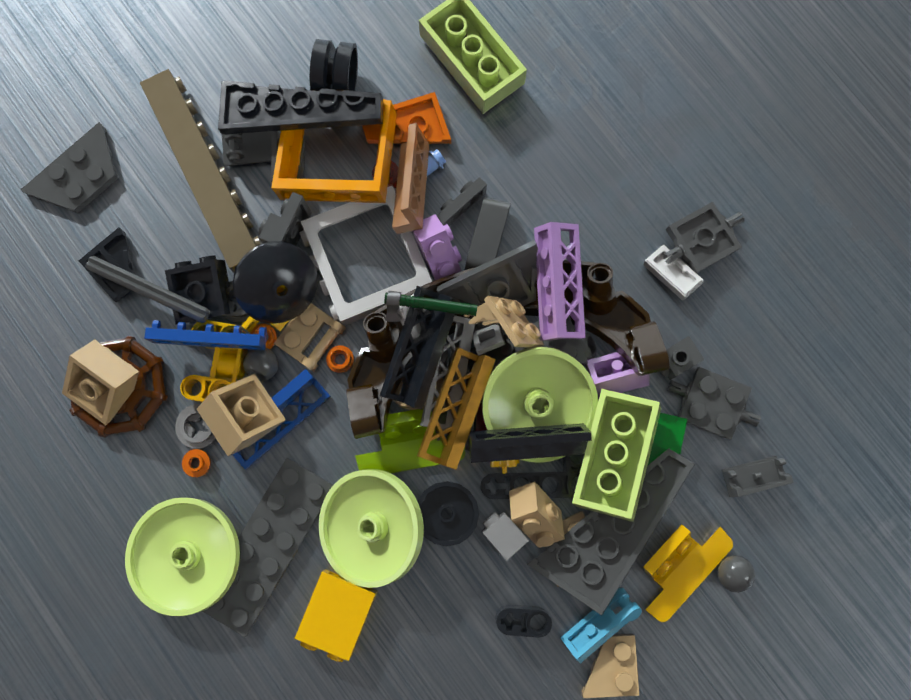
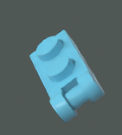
[561,588,642,664]

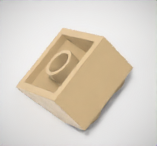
[62,340,139,425]
[197,374,286,457]

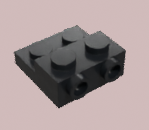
[165,255,230,325]

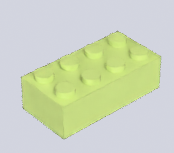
[419,0,527,114]
[572,389,661,522]

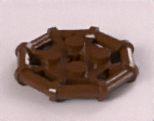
[69,336,168,438]

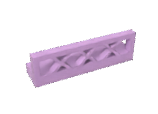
[534,222,586,341]

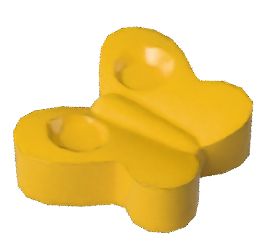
[490,459,520,474]

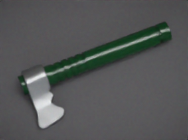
[384,290,478,322]

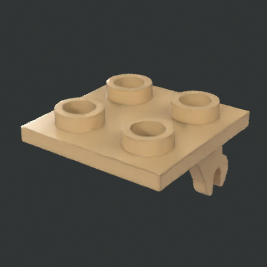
[464,296,544,348]

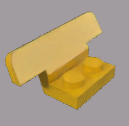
[643,524,733,622]

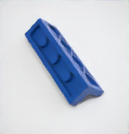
[219,369,331,470]

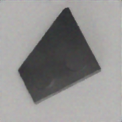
[79,227,135,303]

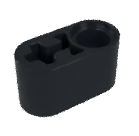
[495,605,552,638]

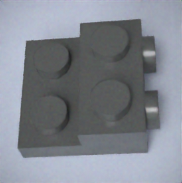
[258,192,312,246]

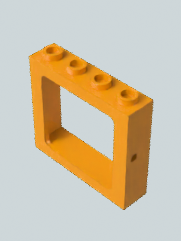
[271,99,397,203]

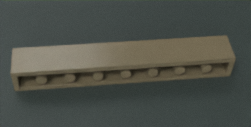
[140,69,261,273]

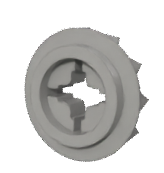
[175,404,216,449]

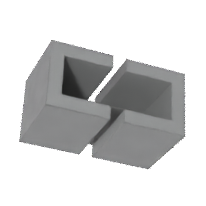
[482,512,529,561]

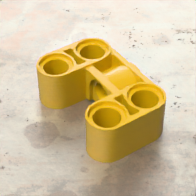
[180,320,248,403]

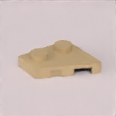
[582,634,639,698]

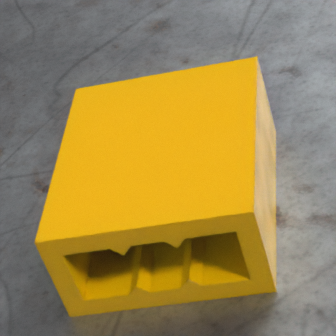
[294,569,378,662]

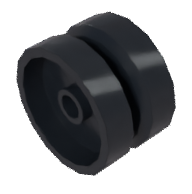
[309,39,358,91]
[417,481,479,547]

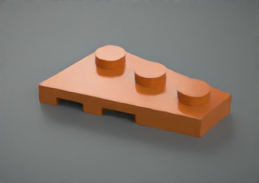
[362,92,451,144]

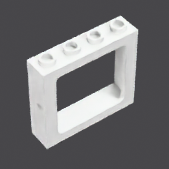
[300,186,432,326]

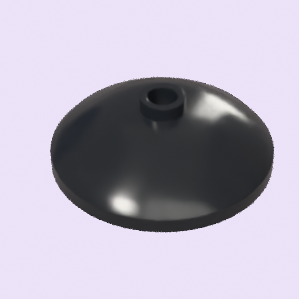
[233,241,318,324]

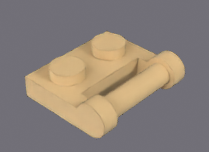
[274,303,346,372]

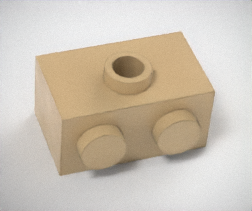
[509,481,565,548]

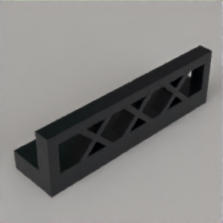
[380,286,460,410]
[469,423,592,463]

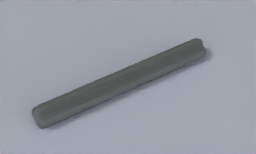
[86,256,210,323]

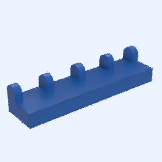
[144,320,267,350]

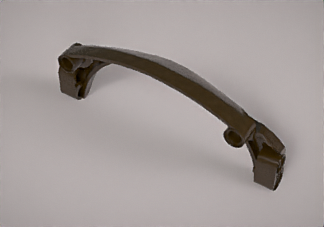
[346,260,670,439]

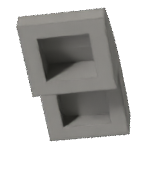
[473,322,505,355]

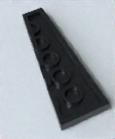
[218,81,383,134]

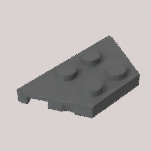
[21,122,118,213]
[437,239,538,306]

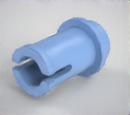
[427,149,446,176]

